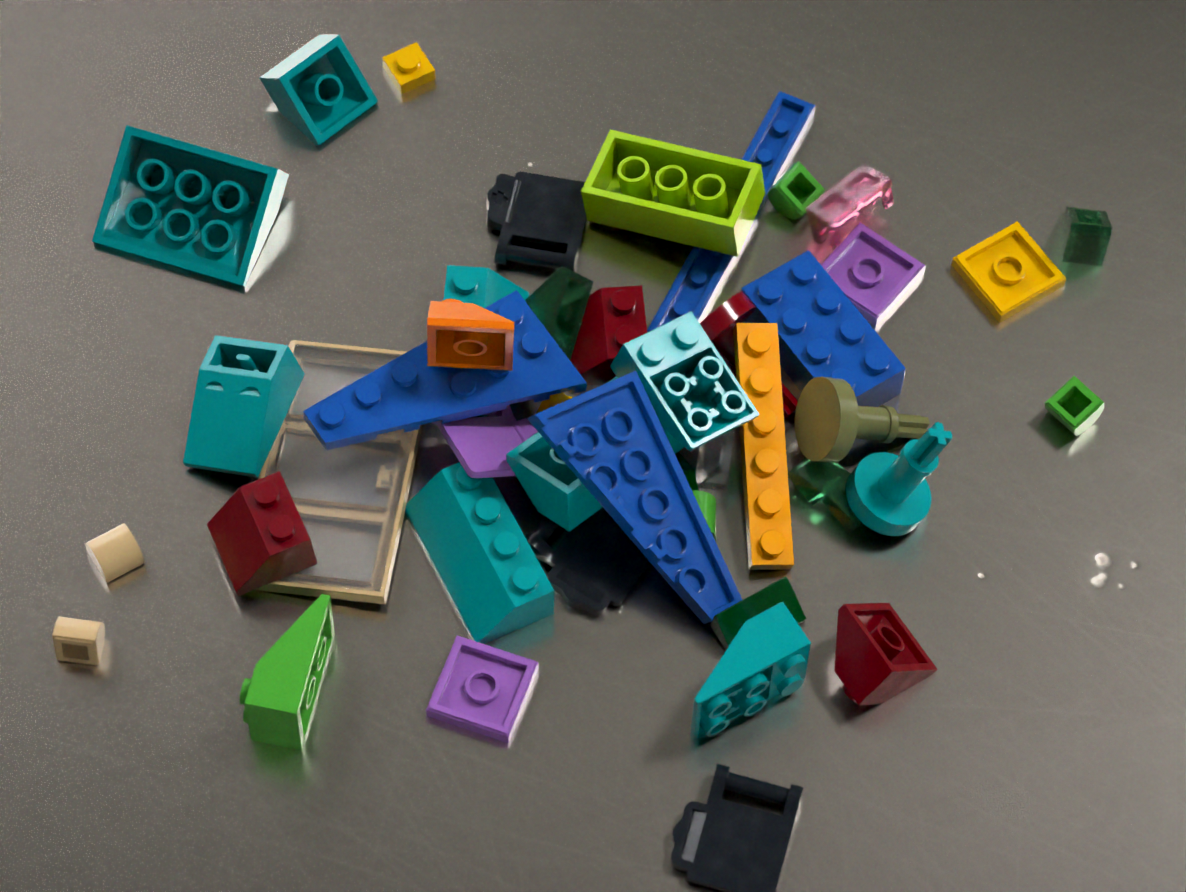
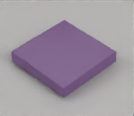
[821,222,925,326]
[426,635,539,743]

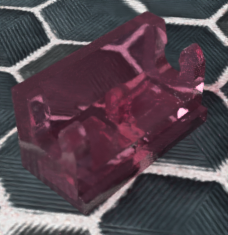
[806,164,894,250]

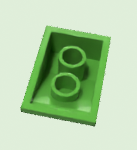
[240,594,335,750]

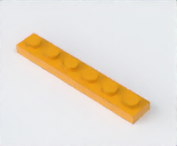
[733,323,794,570]

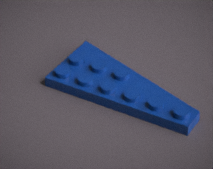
[303,290,587,451]
[527,371,743,624]

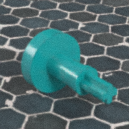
[846,422,952,536]

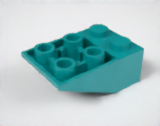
[610,311,760,451]
[183,335,305,478]
[690,601,811,741]

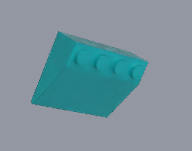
[92,125,289,287]

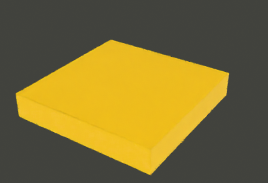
[951,221,1066,323]

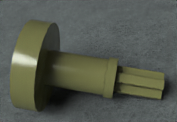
[795,377,930,463]

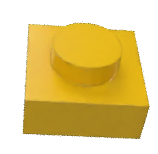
[382,42,436,94]

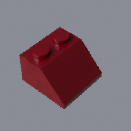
[559,285,647,385]
[207,471,318,597]

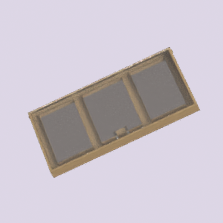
[255,340,423,604]

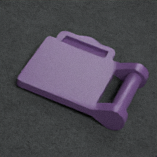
[432,405,538,478]

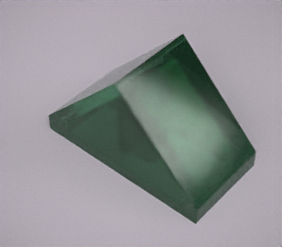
[1062,207,1112,267]
[525,267,594,359]

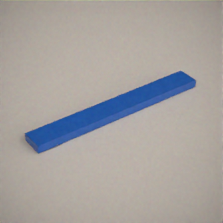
[647,91,815,332]

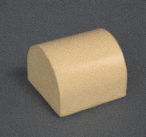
[85,523,145,583]
[52,617,105,665]

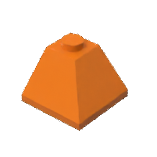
[427,299,514,371]

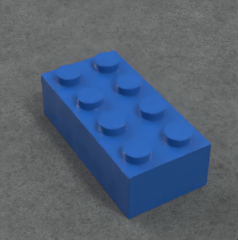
[741,250,906,407]

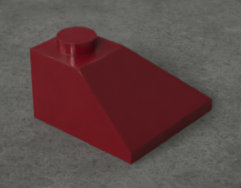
[834,603,938,705]

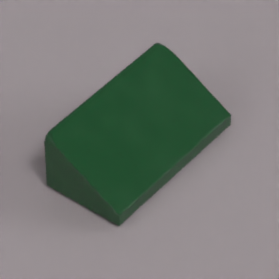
[711,576,806,650]

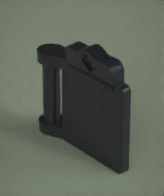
[486,172,587,276]
[524,507,651,616]
[671,764,804,892]

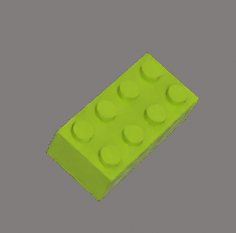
[581,129,765,257]

